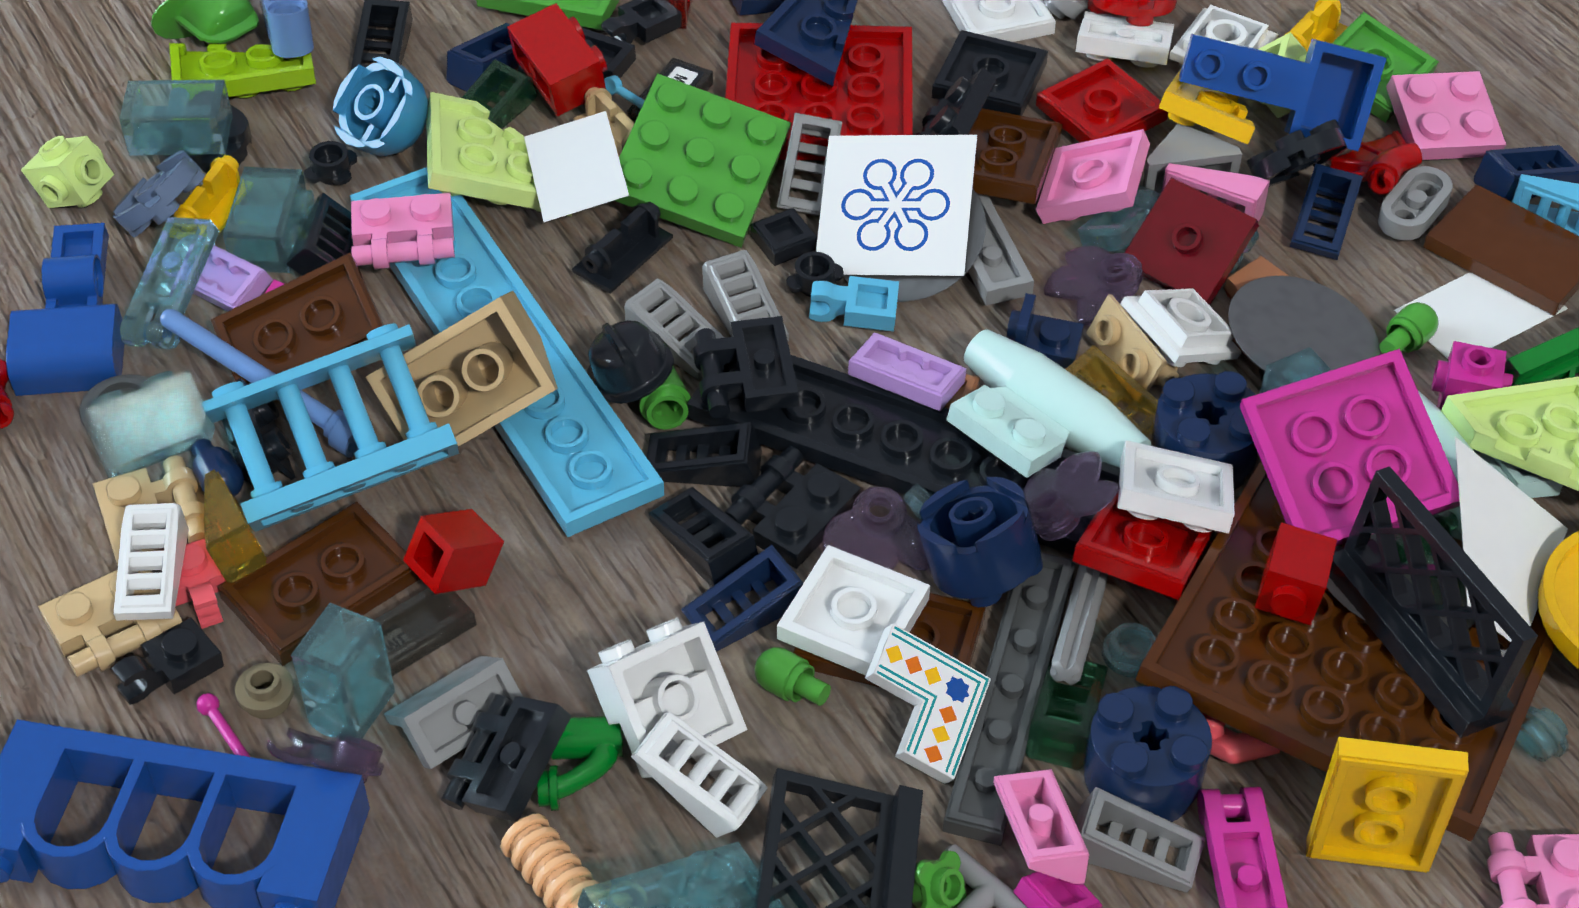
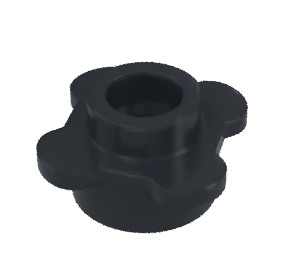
[304,141,357,185]
[786,252,844,297]

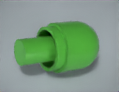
[1379,302,1439,354]
[754,647,831,706]

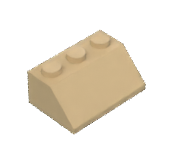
[366,291,558,447]

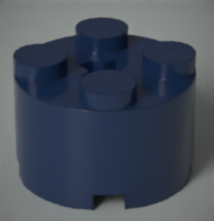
[1151,371,1258,490]
[917,477,1043,607]
[1084,686,1212,822]

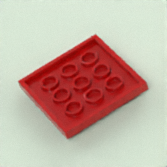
[725,22,913,161]

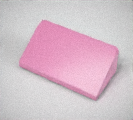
[993,769,1089,884]

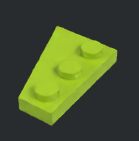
[169,43,316,105]

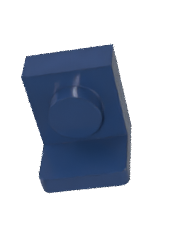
[1006,293,1084,374]

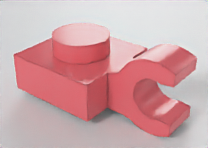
[175,536,227,629]

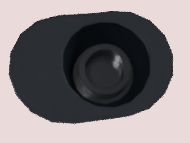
[587,320,674,404]

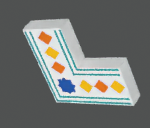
[865,624,991,784]

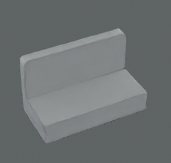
[384,656,523,769]

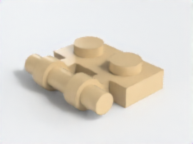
[92,455,210,565]
[38,570,182,677]

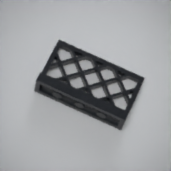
[1329,466,1538,738]
[754,768,923,908]

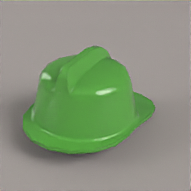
[151,0,259,45]

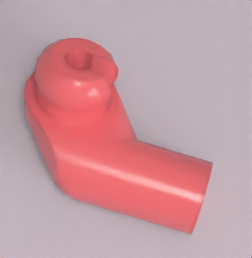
[1201,712,1280,765]

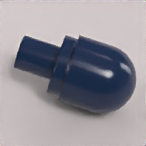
[191,439,244,501]

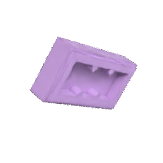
[167,238,273,311]
[848,332,966,411]

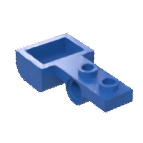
[1178,33,1387,151]
[6,223,126,396]

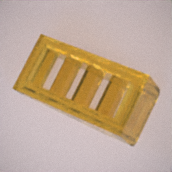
[1066,345,1158,437]
[204,469,267,583]

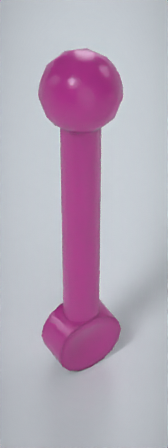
[196,693,250,757]

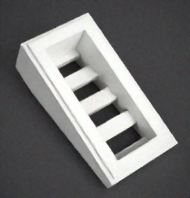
[113,503,189,621]
[631,711,768,838]

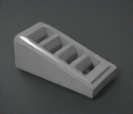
[777,113,842,216]
[702,250,789,341]
[624,278,725,380]
[1075,787,1206,893]

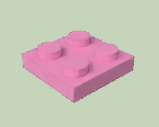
[1386,71,1506,160]
[1036,129,1150,224]

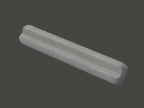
[1050,564,1108,685]

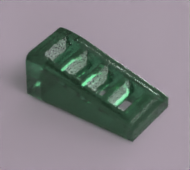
[462,59,537,129]
[1026,653,1108,770]

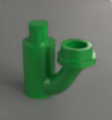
[537,716,623,811]

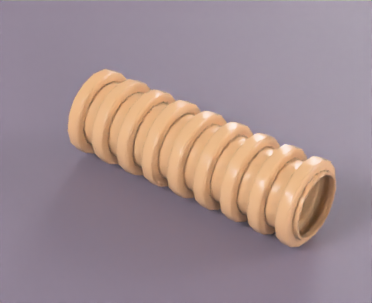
[500,814,618,908]

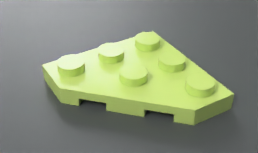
[426,92,572,216]
[1441,376,1579,491]

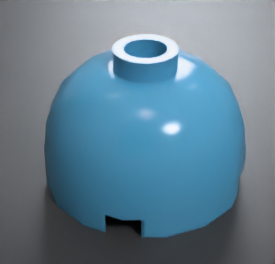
[333,57,428,157]

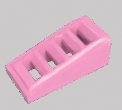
[1162,163,1270,222]

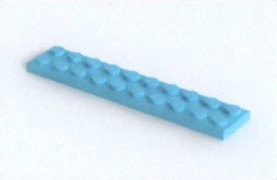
[350,167,664,537]

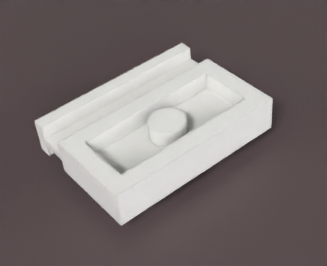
[1075,11,1174,68]

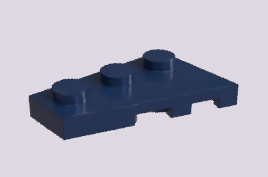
[754,0,858,86]

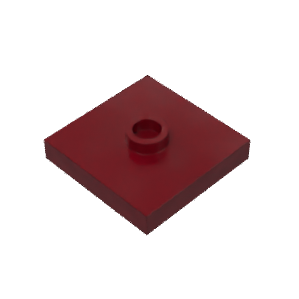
[1120,177,1259,305]

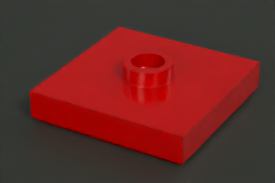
[1036,58,1168,143]
[1072,490,1215,600]

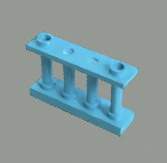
[201,323,459,532]

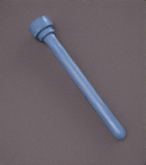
[160,309,358,458]

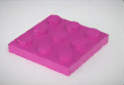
[1240,349,1460,546]

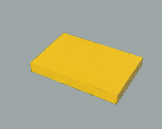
[1306,737,1469,873]

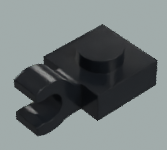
[601,0,682,44]
[112,617,224,705]

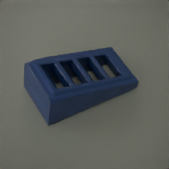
[446,23,519,96]
[1474,145,1579,202]
[1289,163,1363,260]
[681,545,803,652]

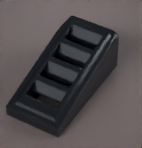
[351,0,413,70]
[286,193,354,276]
[647,422,762,487]
[649,487,758,587]

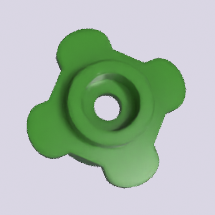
[912,850,966,908]

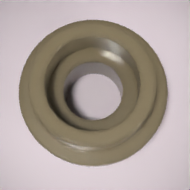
[235,663,295,719]

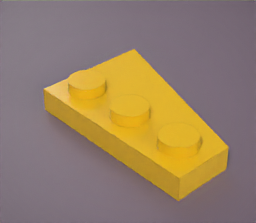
[1159,69,1255,145]

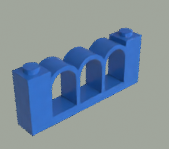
[0,719,370,908]

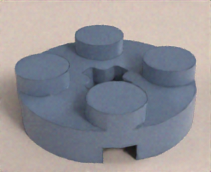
[113,150,206,237]

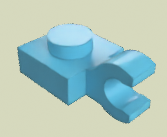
[809,276,899,331]

